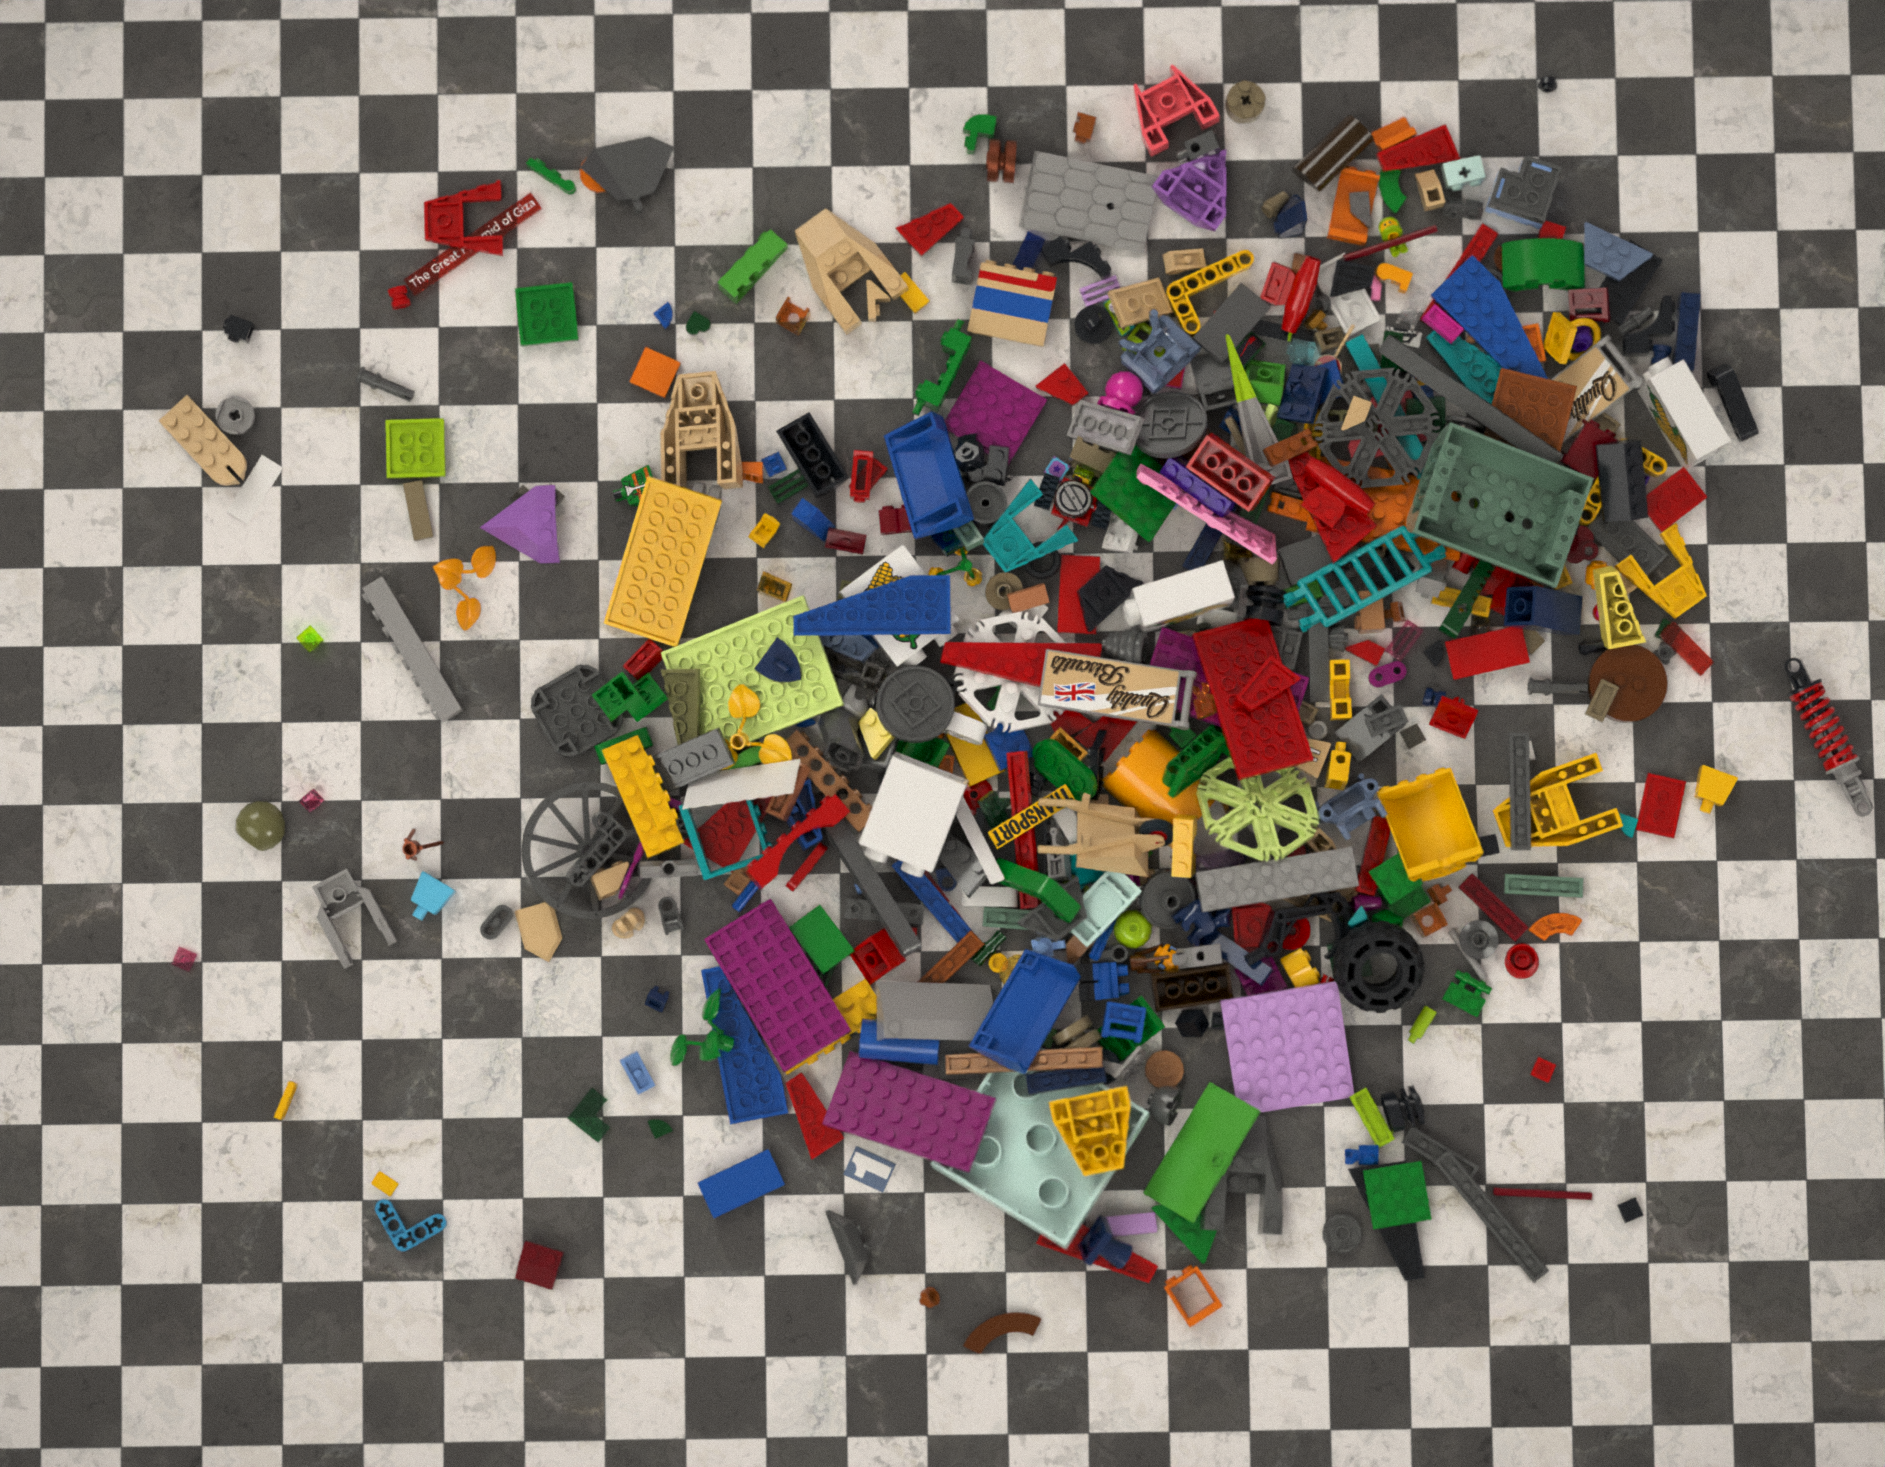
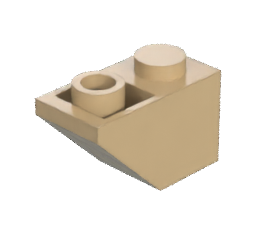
[1415,169,1446,212]
[590,861,629,901]

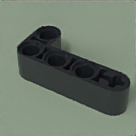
[1706,364,1759,442]

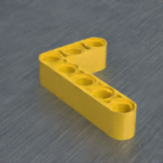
[1166,250,1254,337]
[1579,439,1667,526]

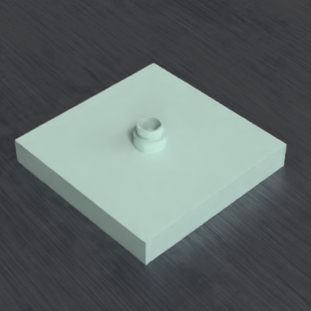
[931,1047,1149,1250]

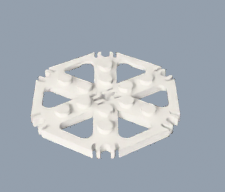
[953,611,1066,733]

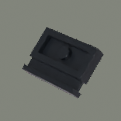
[1367,549,1416,589]

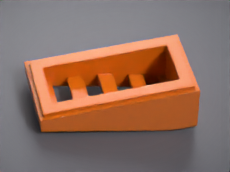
[742,462,763,484]

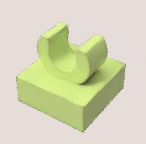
[1261,403,1279,429]

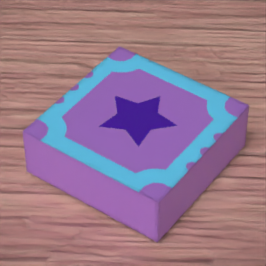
[1044,456,1071,483]

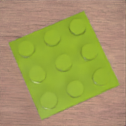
[385,418,446,479]

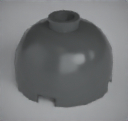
[1147,1085,1183,1126]

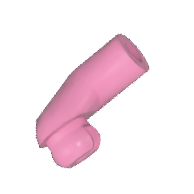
[1371,275,1382,301]

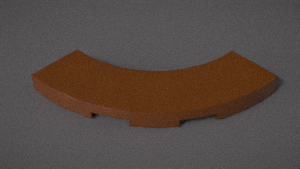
[963,1312,1042,1355]

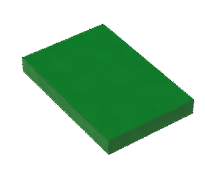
[789,904,855,975]

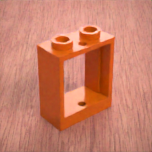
[1163,1265,1223,1327]

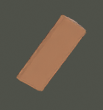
[765,763,810,822]

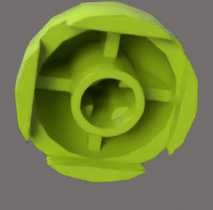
[1113,910,1152,949]

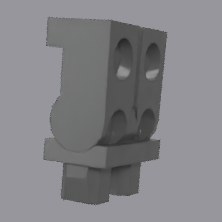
[951,228,975,285]

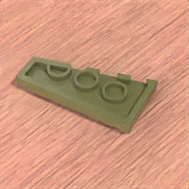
[661,669,700,745]

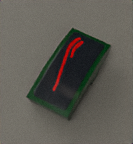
[1228,331,1266,368]

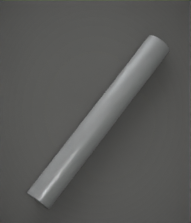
[1448,928,1488,980]

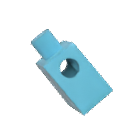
[411,871,456,921]

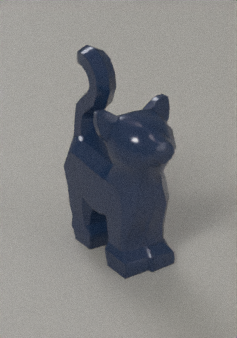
[1171,898,1230,947]

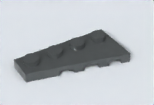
[939,833,987,899]

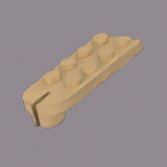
[159,395,247,486]

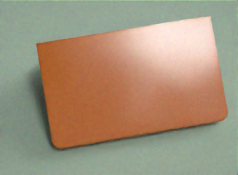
[1371,117,1417,152]

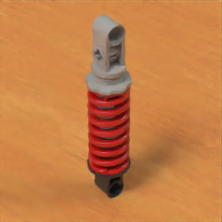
[1784,657,1873,817]

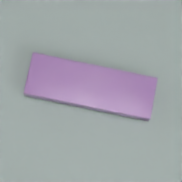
[1096,1212,1158,1237]

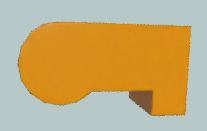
[1375,263,1413,294]

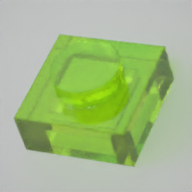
[296,625,324,653]

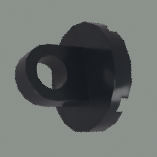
[1074,305,1113,344]

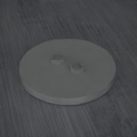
[1134,391,1208,458]
[876,666,955,743]

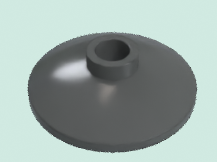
[1459,920,1499,959]

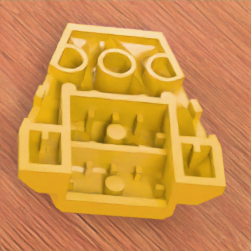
[1049,1086,1131,1176]

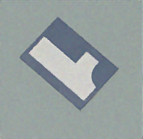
[843,1146,896,1193]

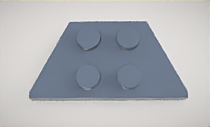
[1584,222,1653,281]

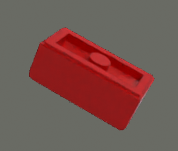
[623,639,663,681]

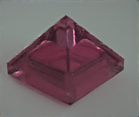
[299,788,325,813]
[171,946,197,972]

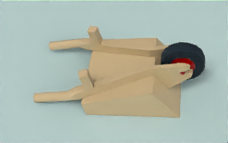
[1038,793,1173,877]

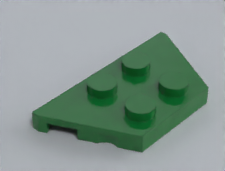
[1151,1204,1217,1264]

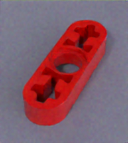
[785,842,828,892]

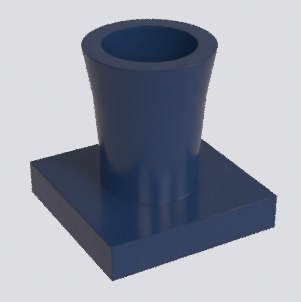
[1078,1215,1132,1269]

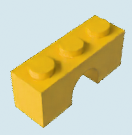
[1329,659,1352,720]
[1171,814,1197,878]

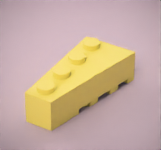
[1593,566,1646,649]

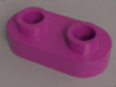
[1368,661,1407,688]

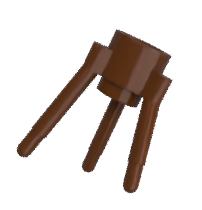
[1130,944,1169,974]

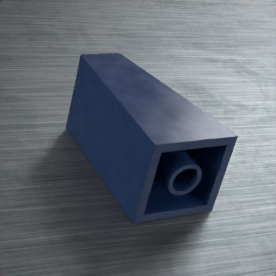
[1504,586,1583,635]

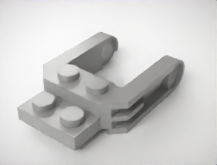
[312,868,397,969]

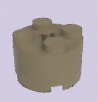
[1225,80,1266,124]
[1240,557,1279,585]

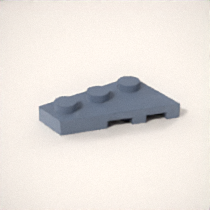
[820,635,877,663]

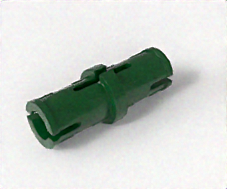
[971,930,1007,967]

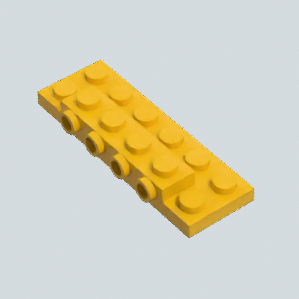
[602,735,684,858]
[785,979,877,1075]

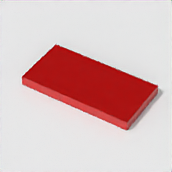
[1057,555,1100,635]
[1445,627,1530,680]

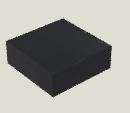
[1617,1197,1644,1223]

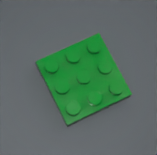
[515,282,579,347]
[1363,1161,1432,1229]

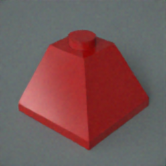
[1489,572,1544,616]

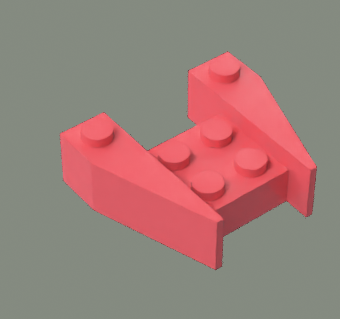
[1134,65,1220,157]

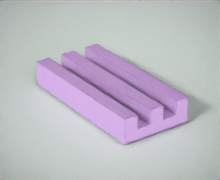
[1079,275,1120,307]

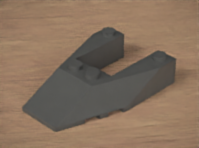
[1200,1115,1283,1235]

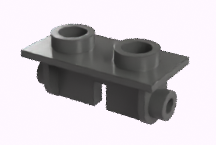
[1442,197,1484,220]

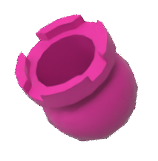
[1097,371,1143,415]

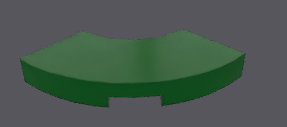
[1378,169,1407,214]

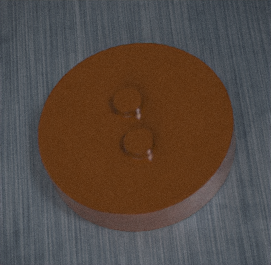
[1587,645,1668,723]

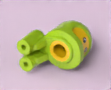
[1378,217,1408,257]

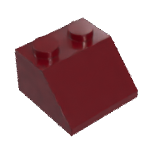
[515,1241,565,1290]

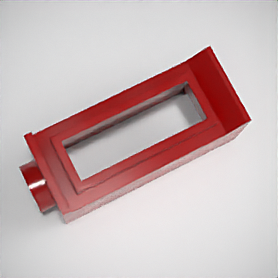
[850,450,874,503]

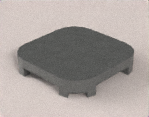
[531,664,623,757]

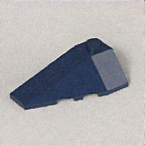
[1273,194,1308,239]

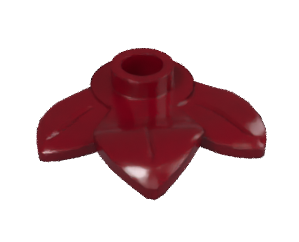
[1566,525,1599,564]

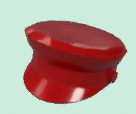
[1505,943,1539,979]

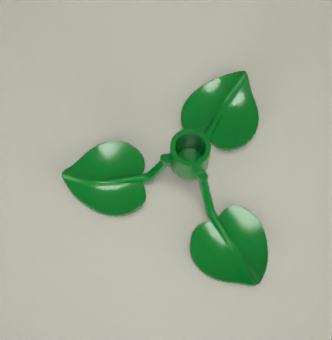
[670,989,734,1066]

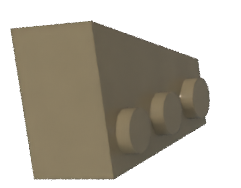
[1068,436,1116,478]

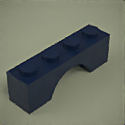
[1672,292,1701,373]

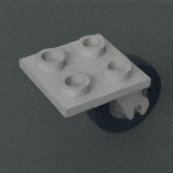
[1103,1046,1147,1085]

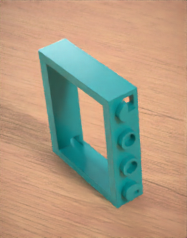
[679,800,773,880]

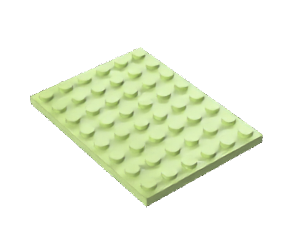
[661,595,844,745]

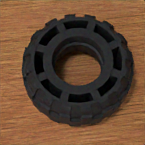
[1332,920,1425,1013]

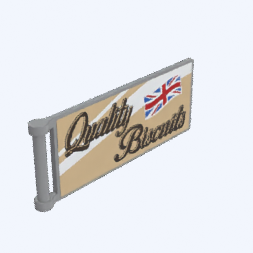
[1551,335,1644,444]
[1038,649,1197,730]

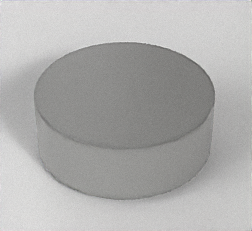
[1308,721,1328,740]

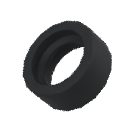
[1024,541,1060,579]

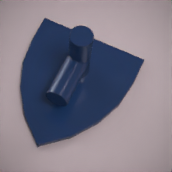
[754,637,801,682]

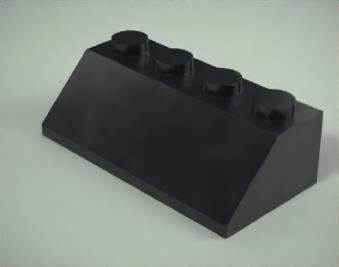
[1595,439,1648,522]

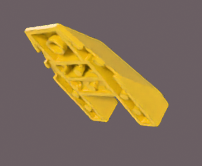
[1492,753,1623,847]

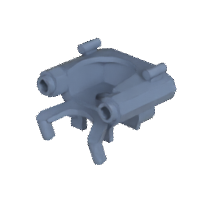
[1118,309,1201,394]
[1315,773,1388,840]

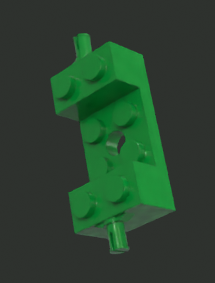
[912,319,972,416]

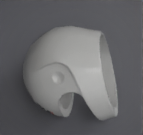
[838,683,869,722]

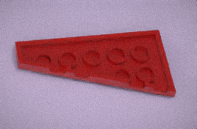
[1288,452,1377,564]
[683,796,772,872]

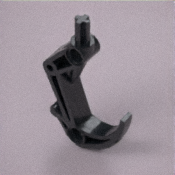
[1244,892,1353,966]

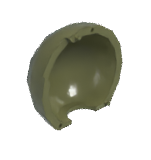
[235,801,285,851]

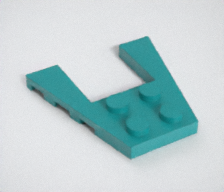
[983,478,1078,573]

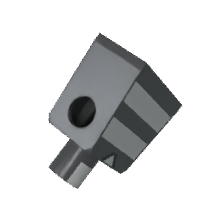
[1176,130,1222,163]

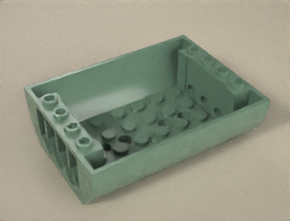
[1406,422,1594,588]

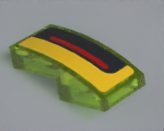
[1072,466,1095,485]

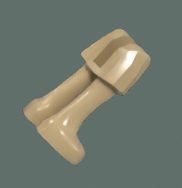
[612,907,645,939]

